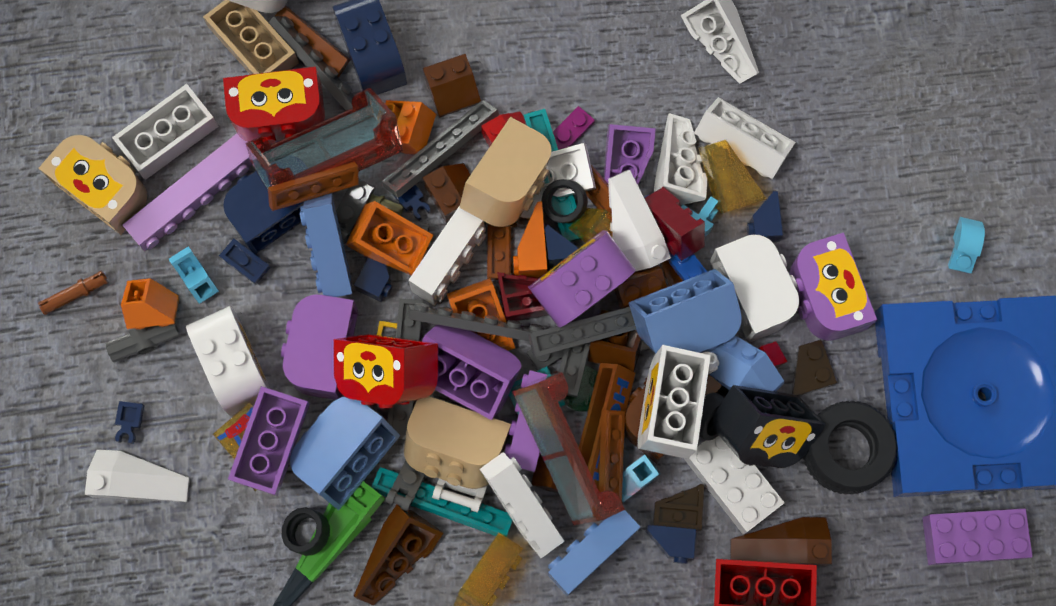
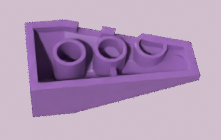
[601,124,656,216]

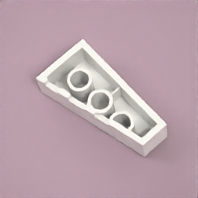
[480,452,565,558]

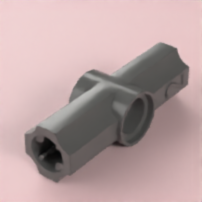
[105,323,180,363]

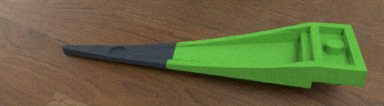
[273,481,385,606]

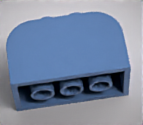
[629,269,742,354]
[290,397,400,510]

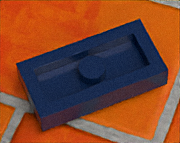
[219,238,271,285]

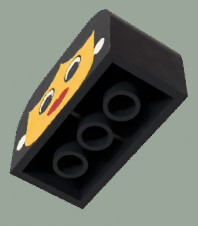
[712,385,826,468]

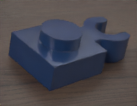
[392,185,431,221]
[115,401,145,444]

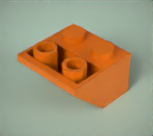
[373,100,436,155]
[121,278,179,329]

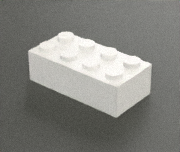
[112,84,219,180]
[408,206,486,306]
[684,436,784,534]

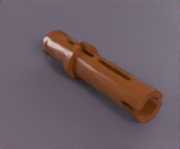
[38,270,109,315]

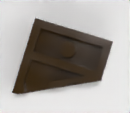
[792,339,837,396]
[653,484,704,531]

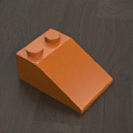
[346,201,433,276]
[513,201,547,279]
[447,278,515,351]

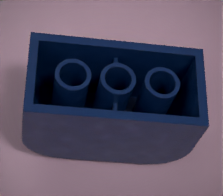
[332,0,407,99]
[223,155,312,254]

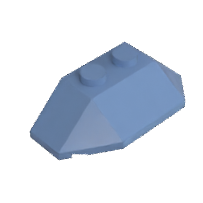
[700,336,784,392]

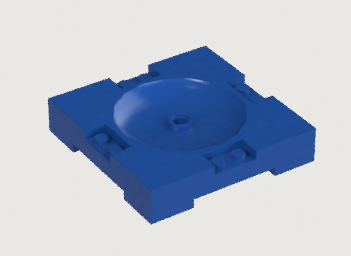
[874,296,1056,497]

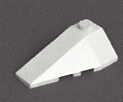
[681,0,759,84]
[654,113,707,205]
[608,170,671,271]
[85,450,190,502]

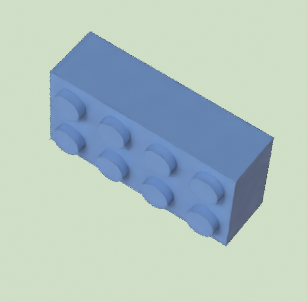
[300,193,352,297]
[547,505,640,596]

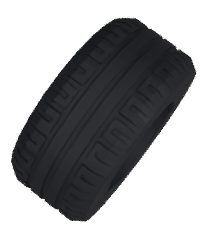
[803,401,898,494]

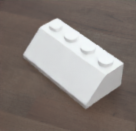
[694,97,796,179]

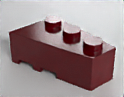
[644,187,705,261]
[497,272,548,322]

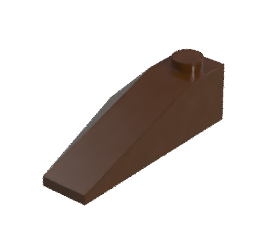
[354,504,444,605]
[730,517,832,566]

